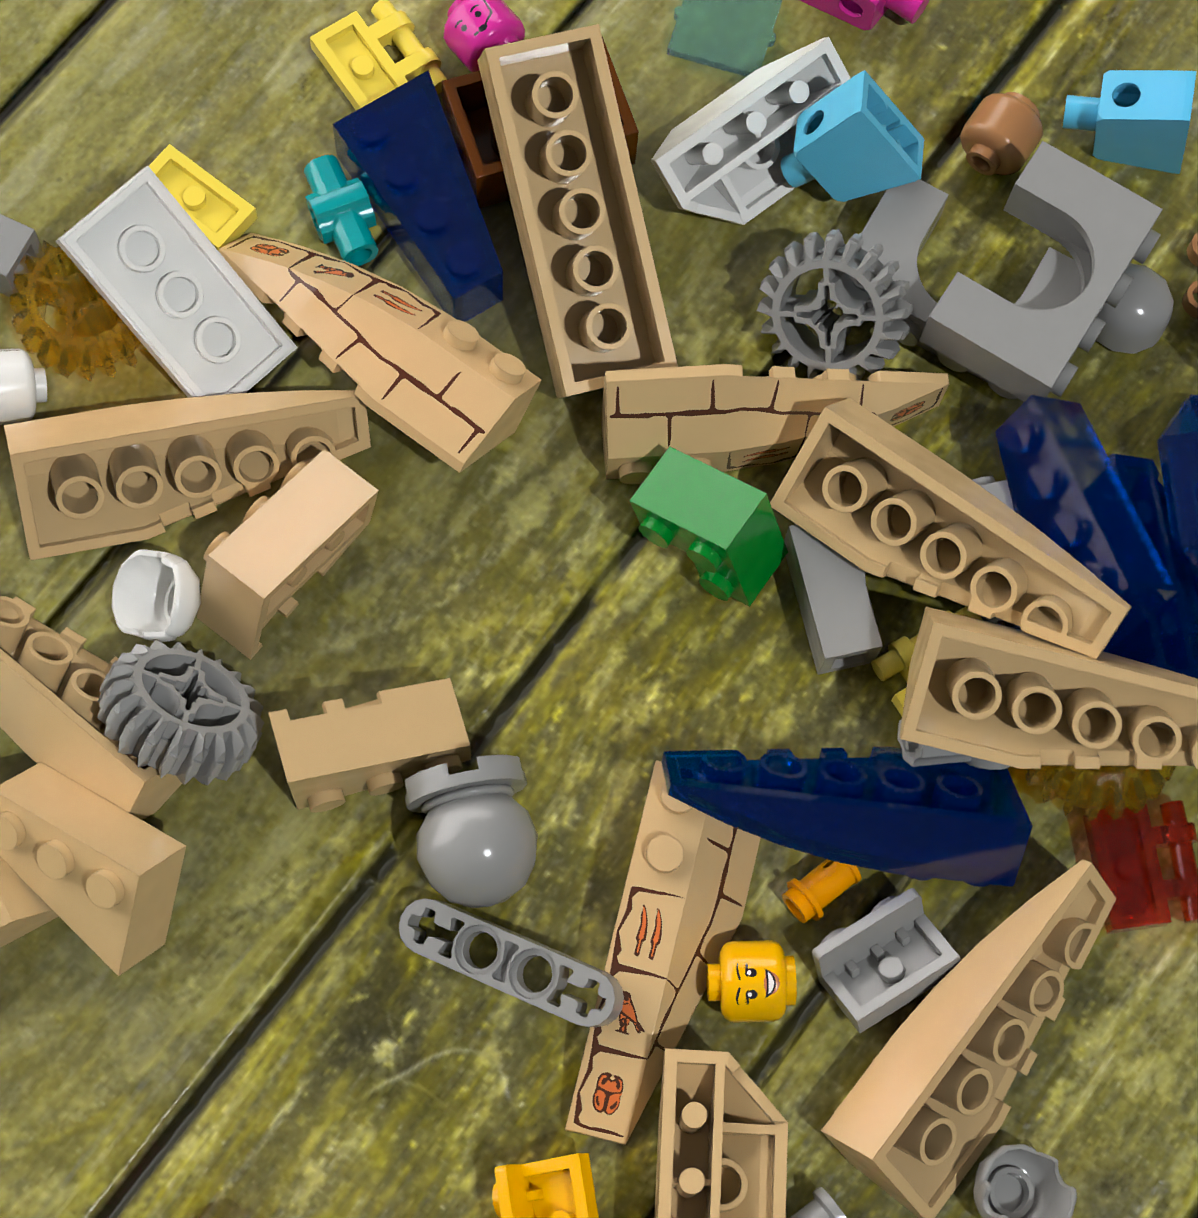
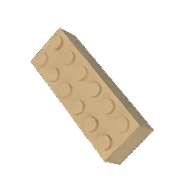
[478,24,678,399]

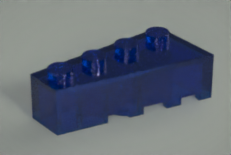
[332,70,503,322]
[995,395,1178,652]

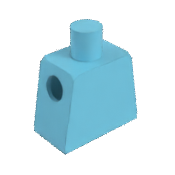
[781,70,924,202]
[1063,70,1197,174]

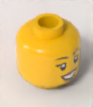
[706,940,797,1023]

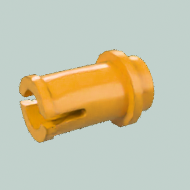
[782,849,862,923]

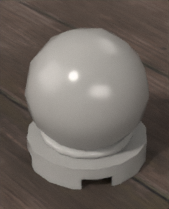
[405,755,538,908]

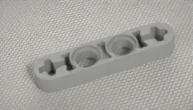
[399,898,624,1027]

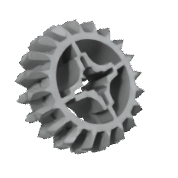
[757,229,913,381]
[97,640,264,786]

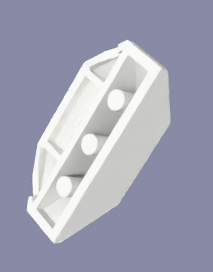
[651,37,851,225]

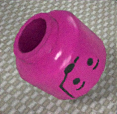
[443,0,525,72]

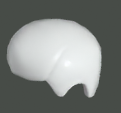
[111,549,201,642]

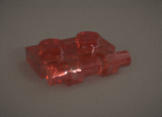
[1083,800,1198,934]

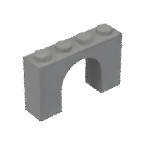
[919,141,1163,410]
[829,179,1081,402]
[784,476,1027,675]

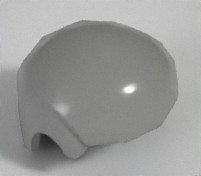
[1096,263,1174,354]
[973,1144,1077,1218]

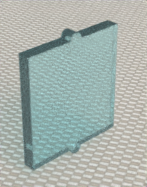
[667,0,782,77]

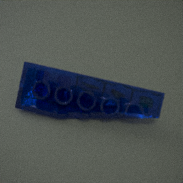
[661,747,1033,887]

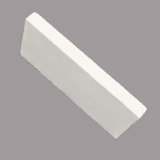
[56,166,298,398]

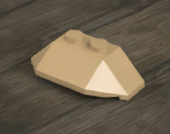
[654,1048,788,1218]

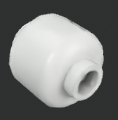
[0,348,47,425]

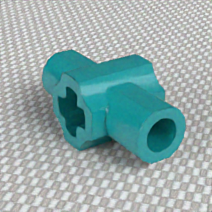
[304,155,379,266]

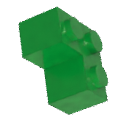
[630,446,788,607]

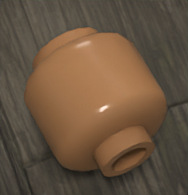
[960,92,1043,176]

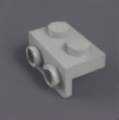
[812,888,961,1033]

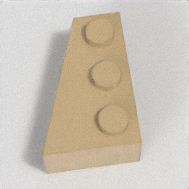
[197,449,379,660]
[268,678,471,813]
[0,762,186,976]

